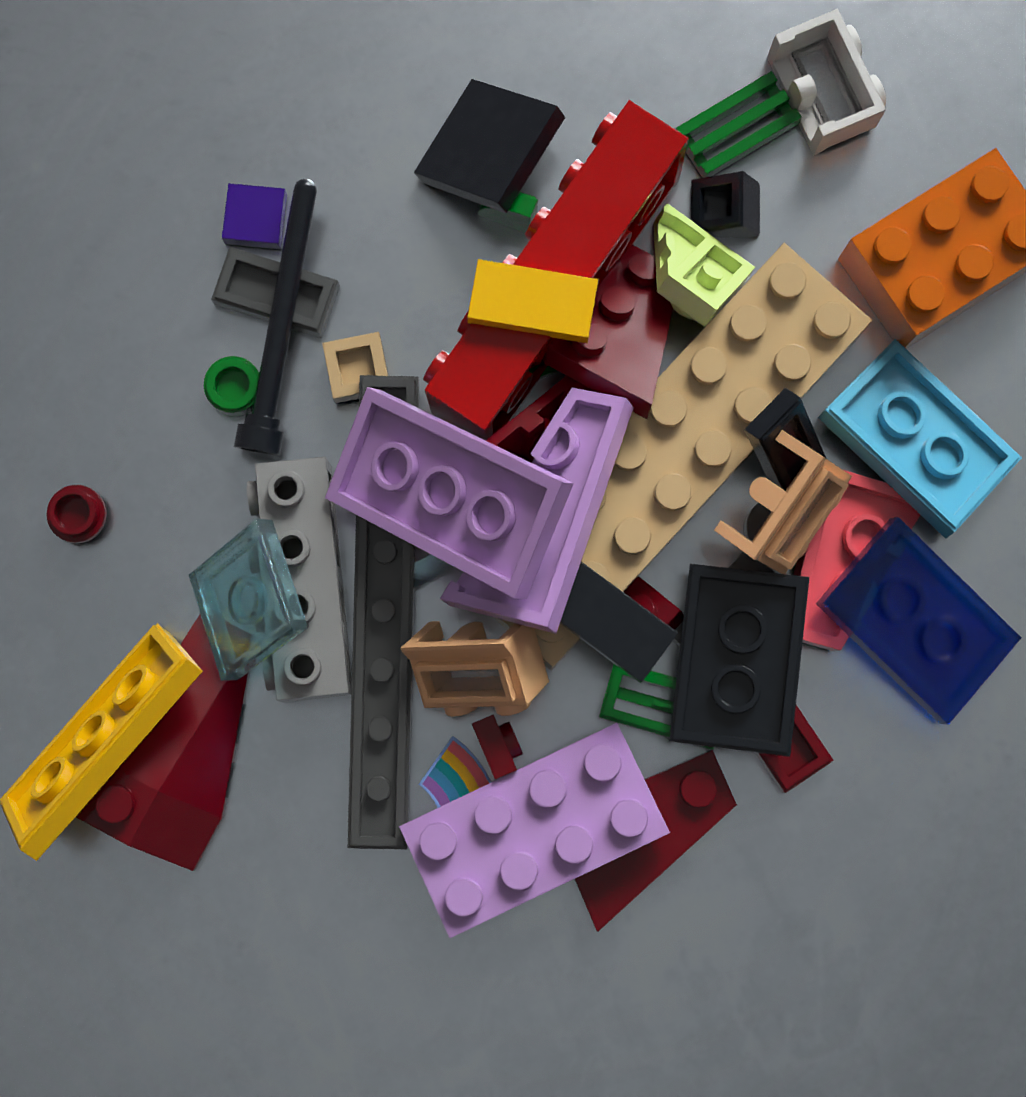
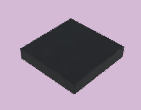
[414,79,565,214]

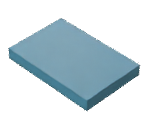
[818,339,1022,539]

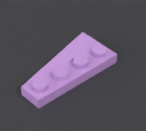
[440,388,634,634]

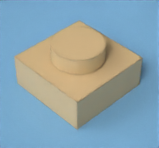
[322,332,388,403]

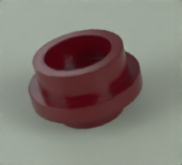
[47,485,107,543]

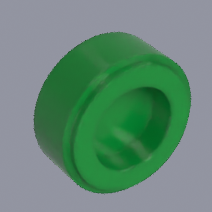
[203,356,259,417]

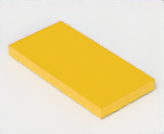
[0,623,203,861]

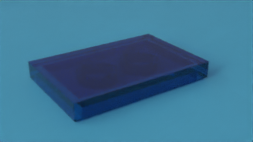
[816,517,1022,725]

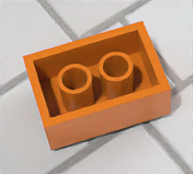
[838,148,1026,349]

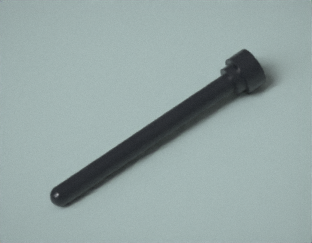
[234,179,317,456]

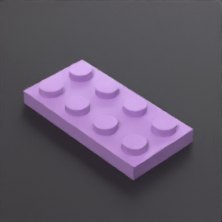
[325,387,574,599]
[399,723,670,938]

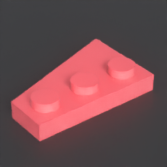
[793,470,920,651]

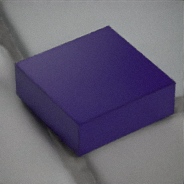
[222,183,287,249]

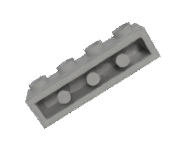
[247,456,352,702]

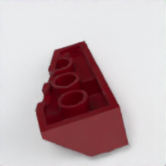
[76,607,257,871]

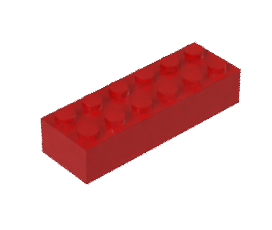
[423,100,689,440]

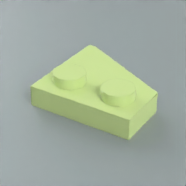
[653,203,755,327]

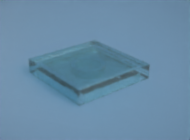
[189,519,308,681]

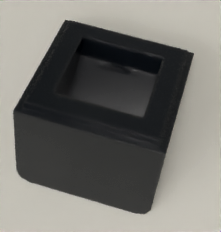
[691,171,760,238]

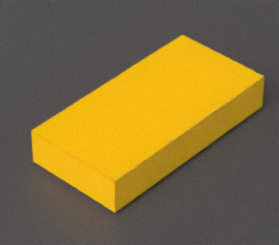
[467,259,598,343]

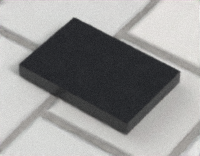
[669,564,809,757]

